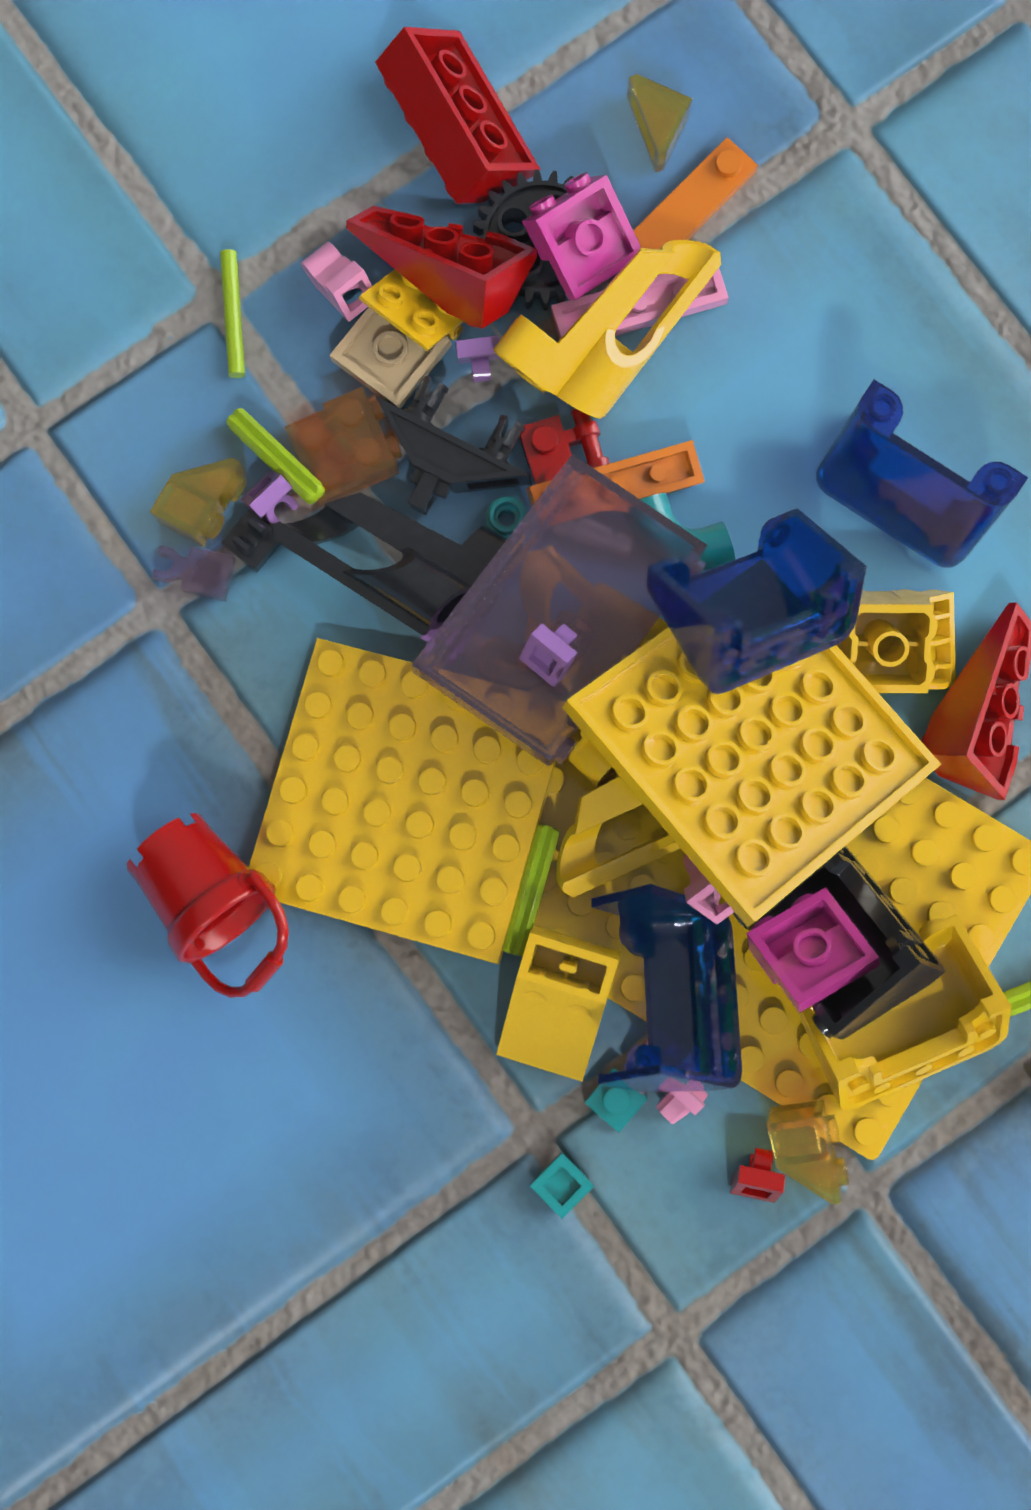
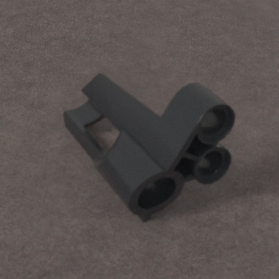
[272,492,523,636]

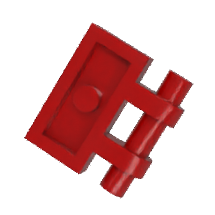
[519,409,610,485]

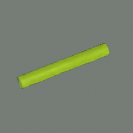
[220,249,245,378]

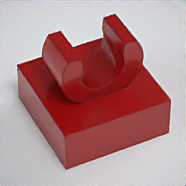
[730,1147,786,1203]

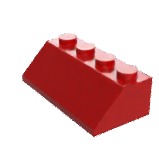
[375,27,541,204]

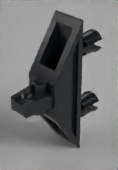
[376,376,532,515]

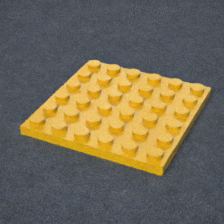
[562,560,941,927]
[249,638,569,965]

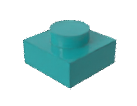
[584,1067,648,1133]
[530,1151,594,1219]

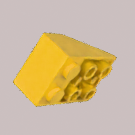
[496,925,621,1082]

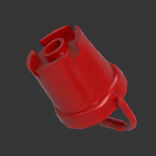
[127,813,289,998]

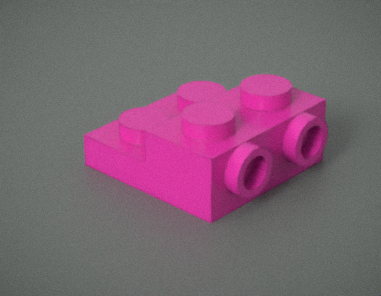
[522,172,641,300]
[747,887,879,1013]

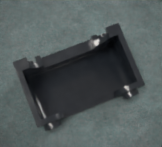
[733,846,945,1040]

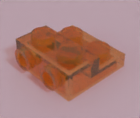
[285,387,402,508]

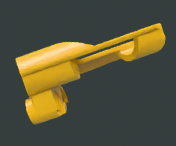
[493,240,721,419]

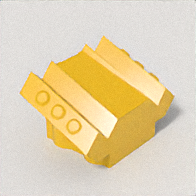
[806,589,956,693]

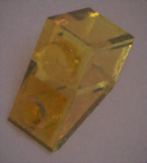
[150,458,247,547]
[767,1099,849,1205]

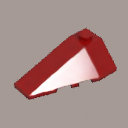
[346,206,537,329]
[921,602,1031,800]

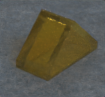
[627,74,692,173]

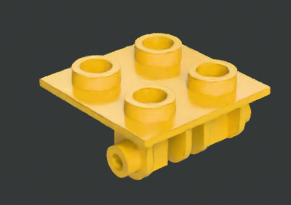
[359,269,464,351]

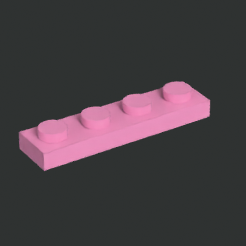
[551,268,729,340]

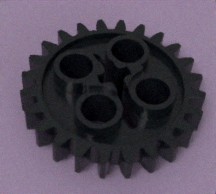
[473,170,574,310]

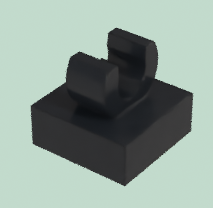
[221,510,281,573]

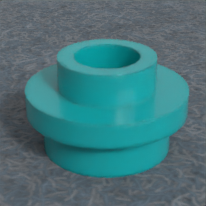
[485,496,529,540]

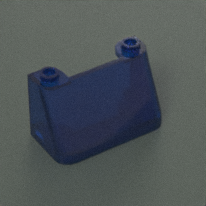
[816,379,1029,568]
[647,508,867,694]

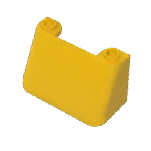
[796,914,1012,1110]

